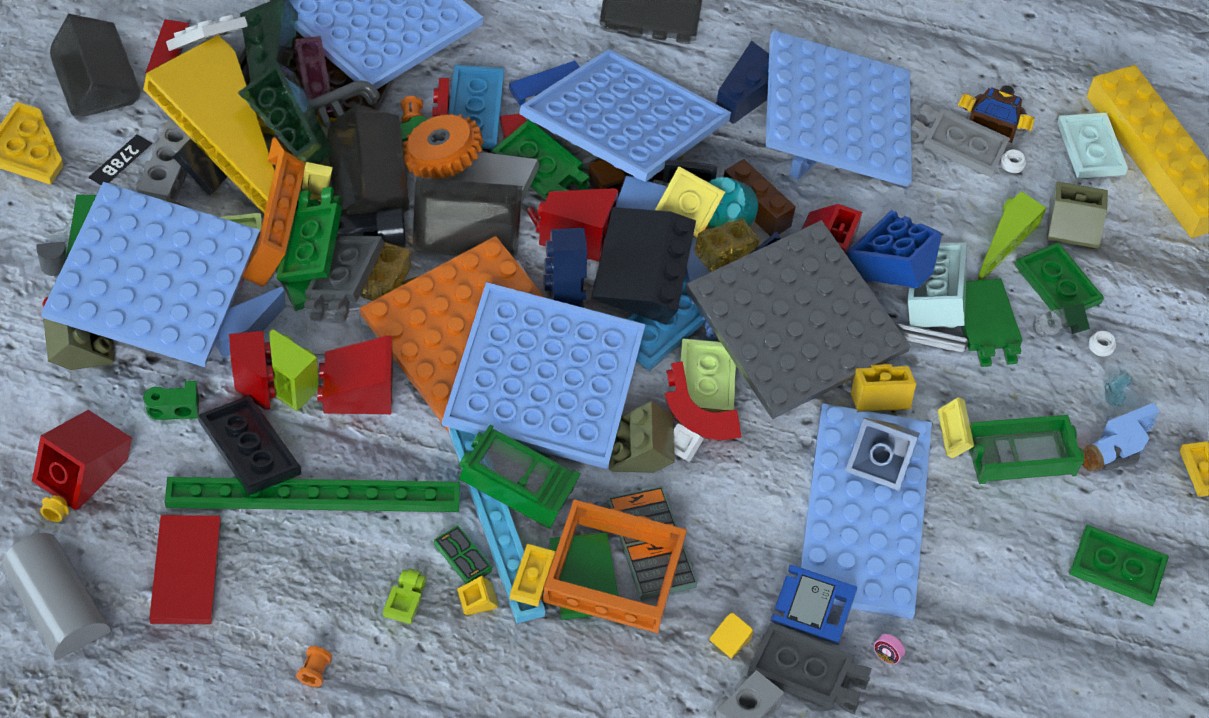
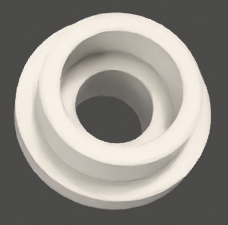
[1000,149,1026,173]
[1088,331,1116,356]

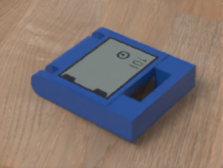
[770,565,857,645]

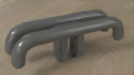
[280,80,380,140]

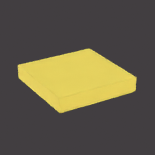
[655,167,725,239]

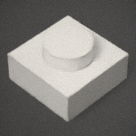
[674,423,704,463]

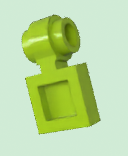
[383,568,427,625]

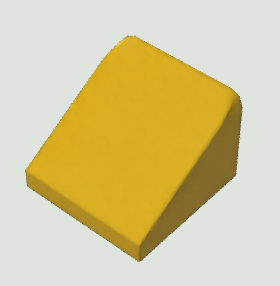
[457,576,499,615]
[709,612,753,659]

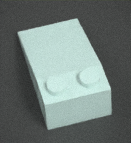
[908,242,967,328]

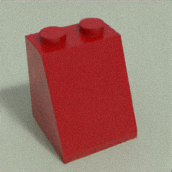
[536,188,618,262]
[317,336,393,415]
[32,410,132,510]

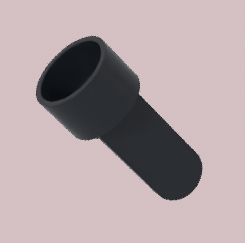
[337,208,406,250]

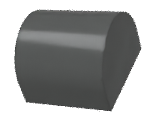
[36,242,67,276]

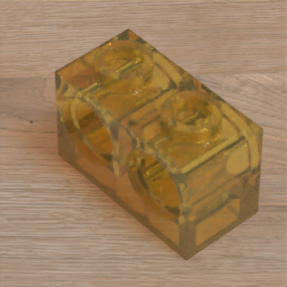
[694,218,760,272]
[361,242,411,301]

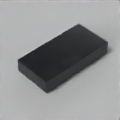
[172,139,227,195]

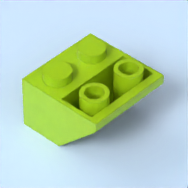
[269,329,319,411]

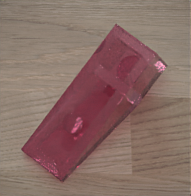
[294,36,332,114]

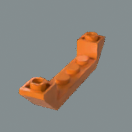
[242,137,306,287]

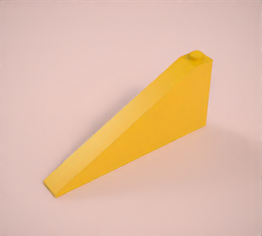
[143,35,275,214]

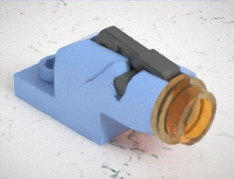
[1083,403,1160,472]

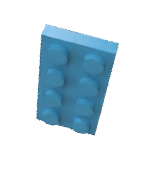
[448,65,504,150]
[627,277,706,371]

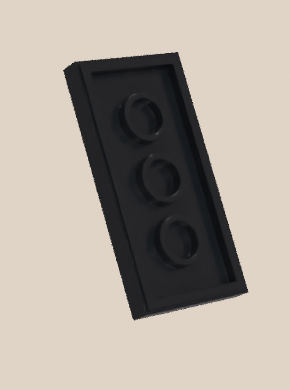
[198,395,301,495]

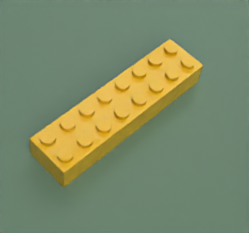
[1086,65,1209,239]

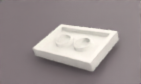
[166,14,248,51]

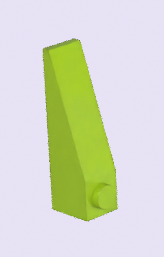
[978,191,1047,280]

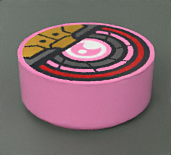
[874,634,905,664]

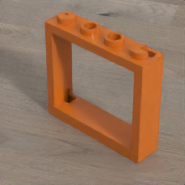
[543,499,687,633]

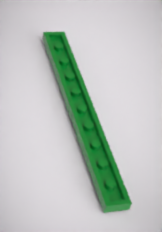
[164,477,460,512]

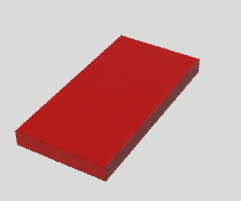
[149,515,221,624]

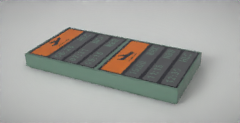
[607,486,698,600]

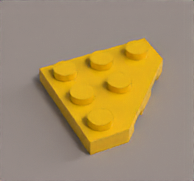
[0,102,64,185]

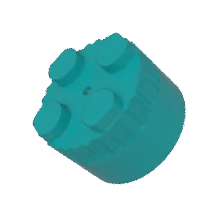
[708,177,758,233]

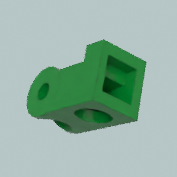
[143,381,199,420]

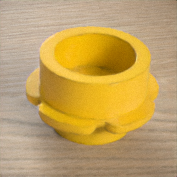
[40,495,69,522]

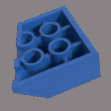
[846,210,942,288]

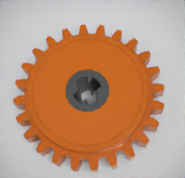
[401,114,484,180]

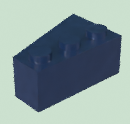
[716,41,769,124]
[543,228,587,308]

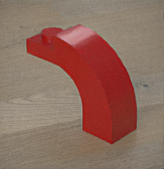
[664,361,742,441]

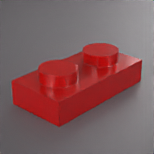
[432,78,449,117]

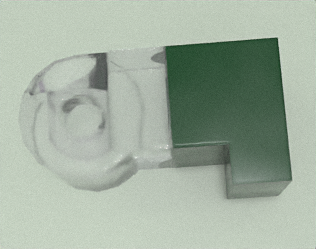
[1033,303,1090,337]

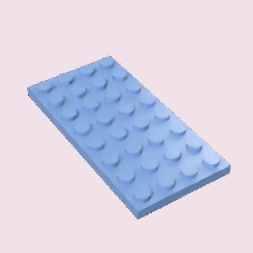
[800,403,932,619]

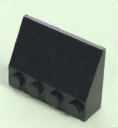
[591,207,696,325]

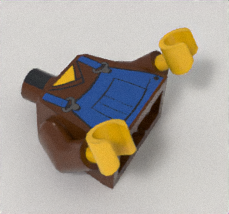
[957,85,1035,143]

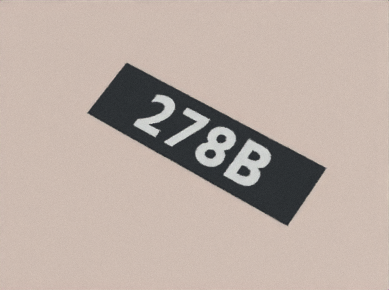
[88,134,153,186]

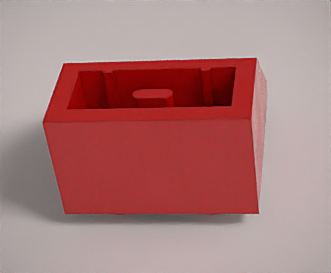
[801,204,863,255]
[229,331,275,410]

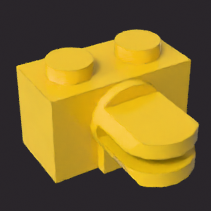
[851,363,916,411]

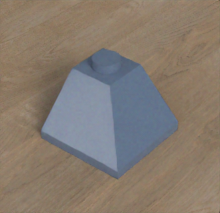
[845,418,920,491]

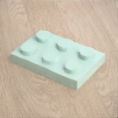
[1057,113,1128,179]

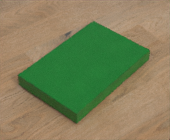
[1015,242,1104,319]
[1069,524,1169,606]
[549,533,618,620]

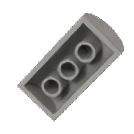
[1,533,111,661]

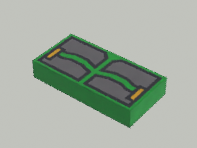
[434,525,492,584]

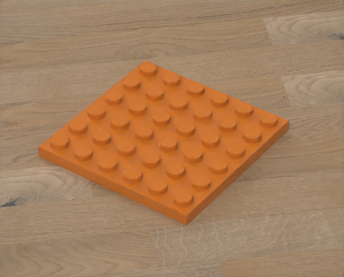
[360,236,545,432]

